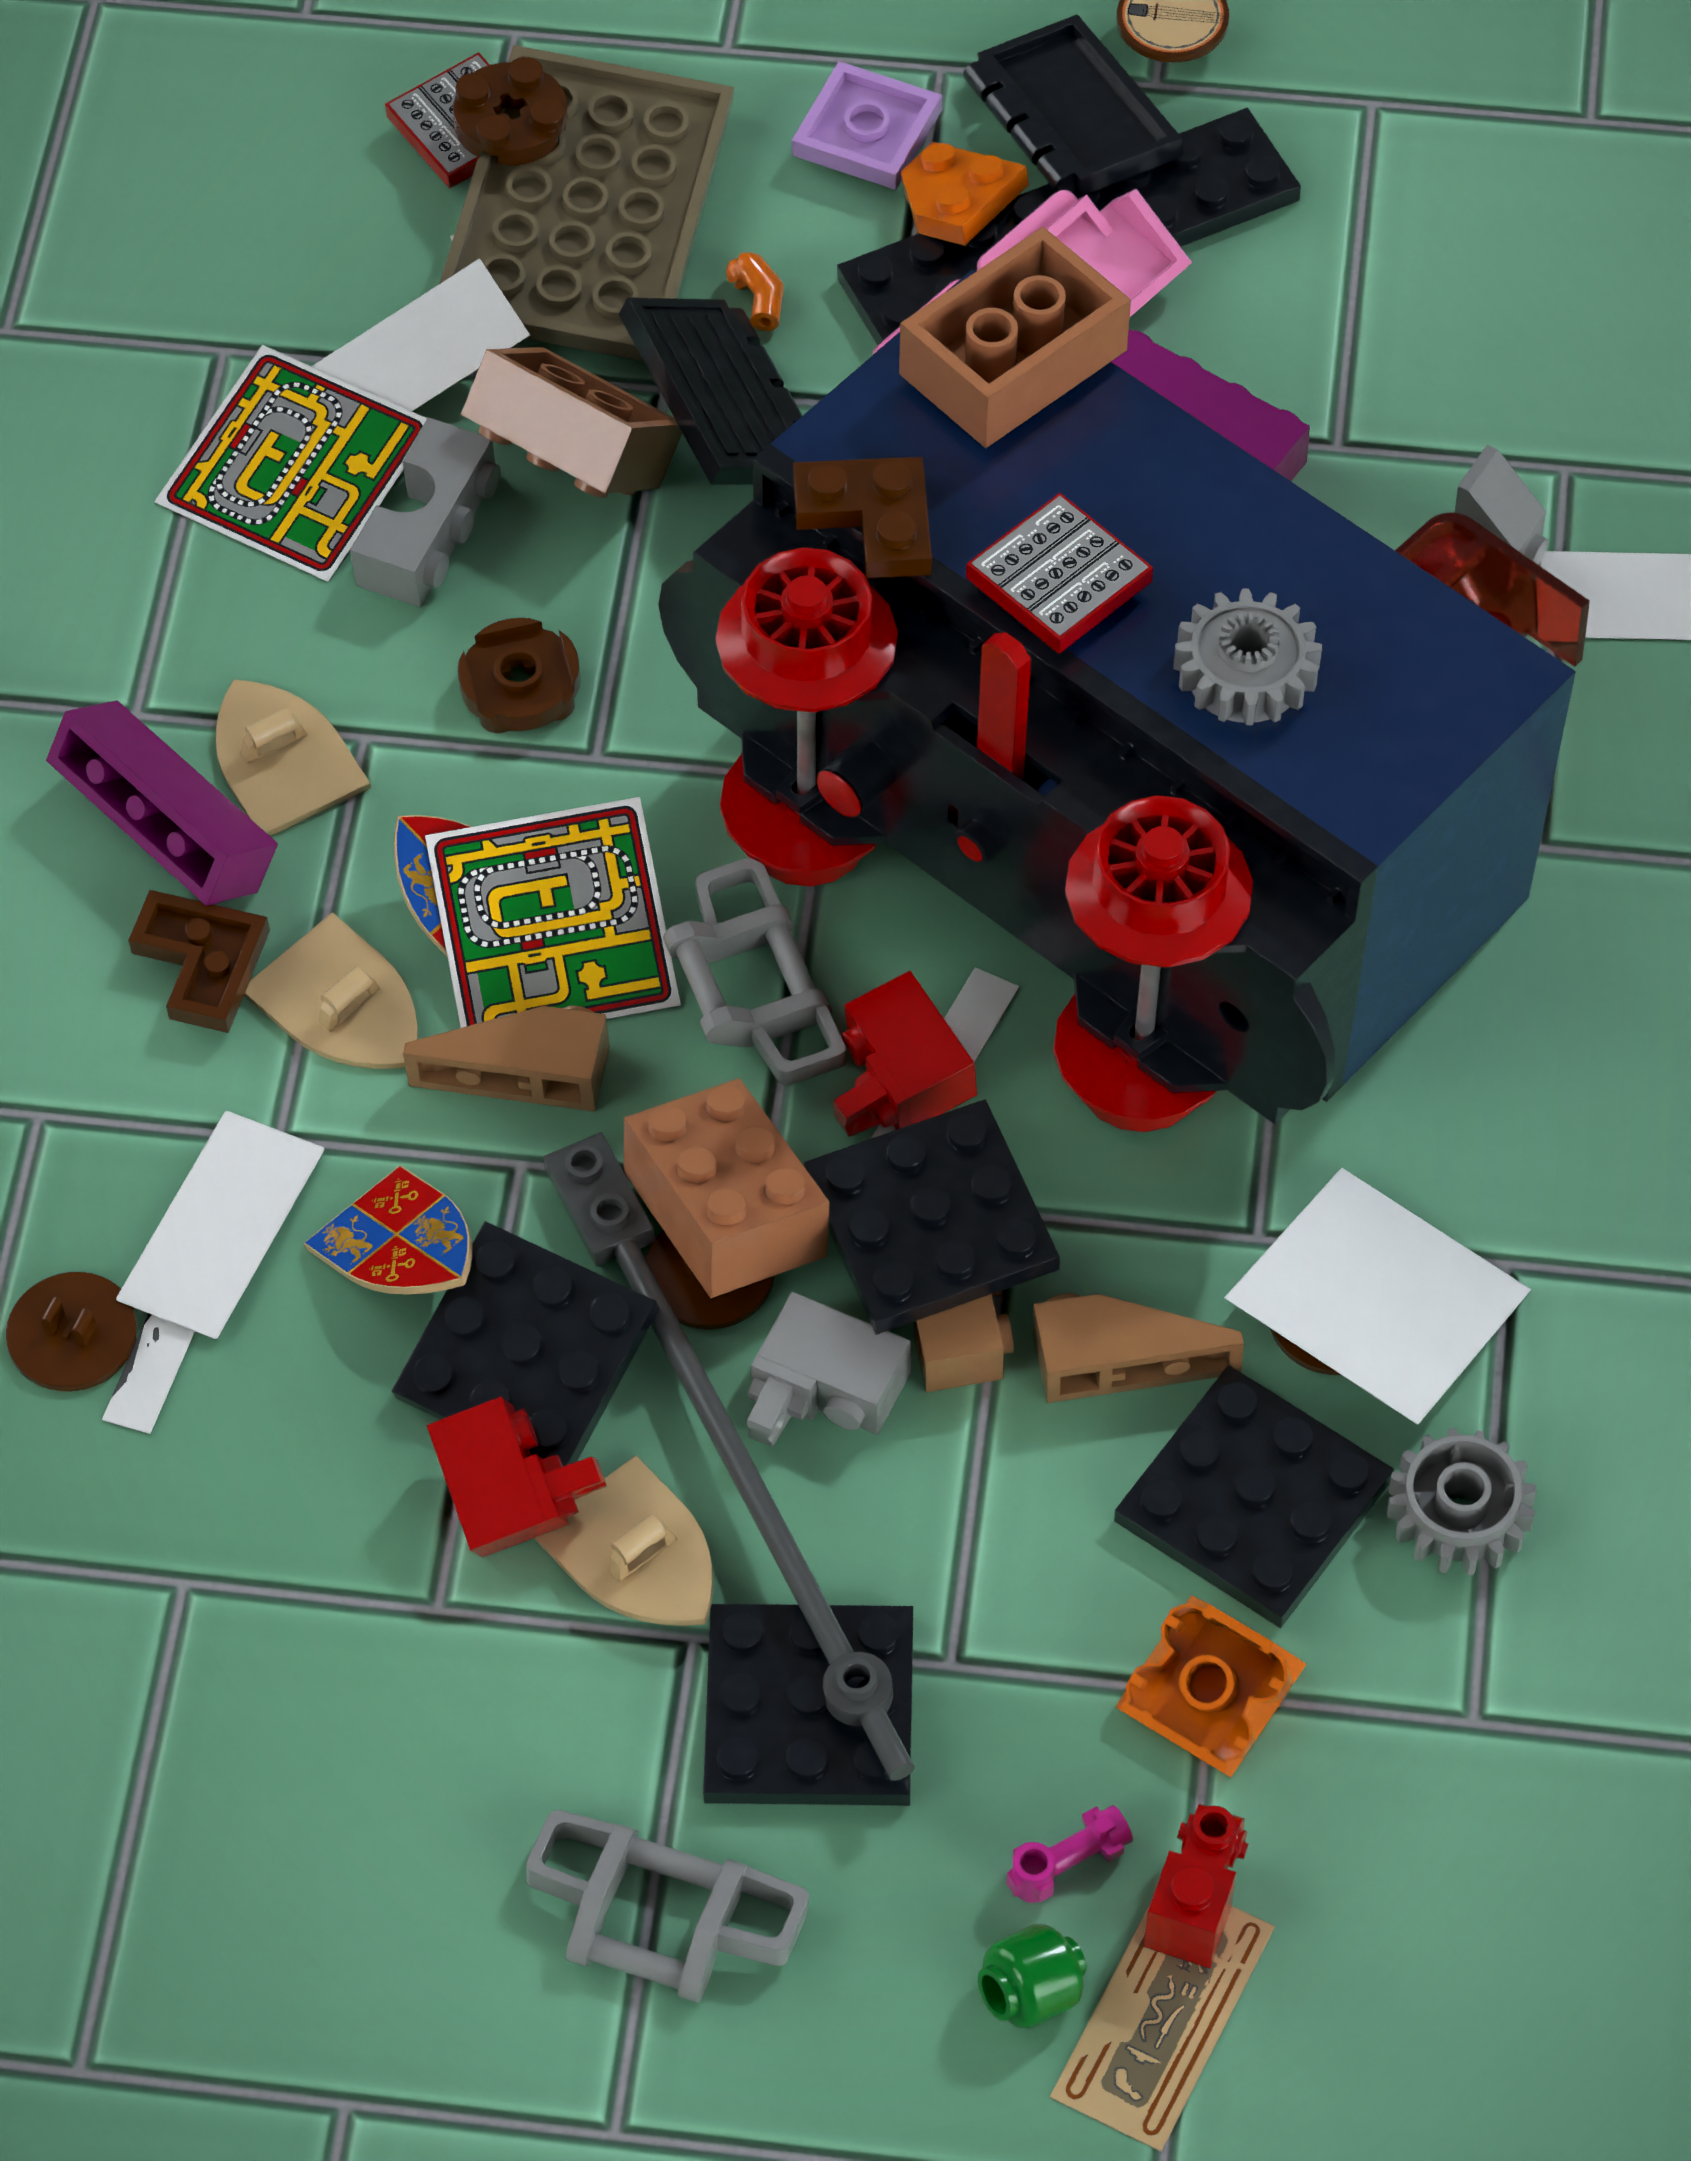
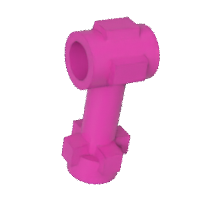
[1006,1805,1133,1903]

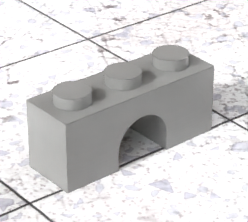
[350,417,500,608]

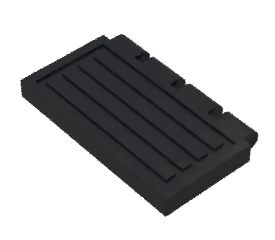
[963,14,1184,196]
[618,297,803,485]

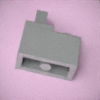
[747,1292,912,1447]

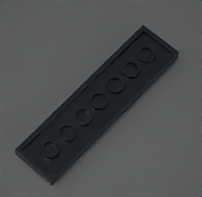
[837,107,1301,345]

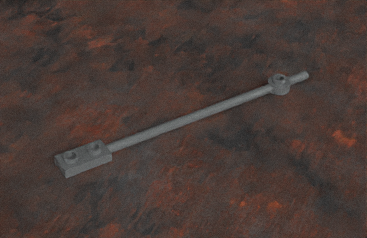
[543,1132,915,1781]

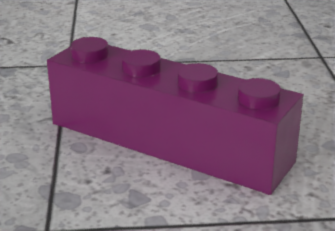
[1111,329,1310,481]
[46,700,278,906]

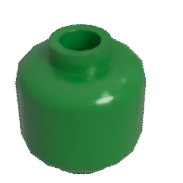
[978,1924,1086,2029]

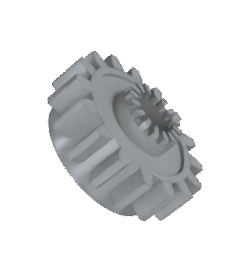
[1173,589,1322,725]
[1387,1428,1537,1575]

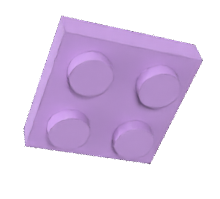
[791,61,942,190]

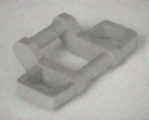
[663,857,846,1085]
[526,1810,809,2003]

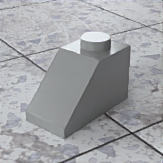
[1449,445,1548,589]

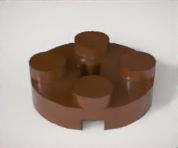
[453,57,567,166]
[458,618,581,733]

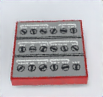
[385,52,490,189]
[966,493,1154,654]

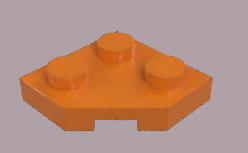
[900,142,1029,246]

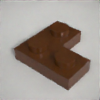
[793,457,932,578]
[128,890,270,1033]

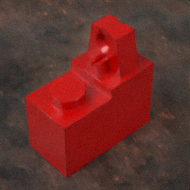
[833,970,977,1137]
[426,1397,607,1558]

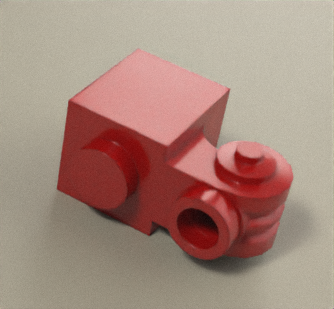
[1144,1804,1249,1969]

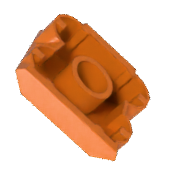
[1115,1595,1307,1777]

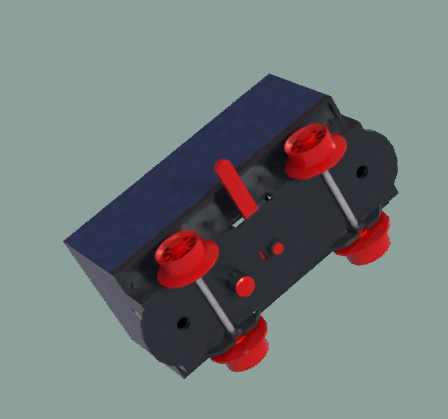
[658,269,1576,1132]

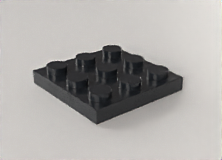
[804,1099,1060,1335]
[391,1221,660,1466]
[1114,1365,1394,1629]
[703,1604,914,1806]

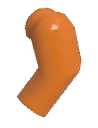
[726,252,784,331]

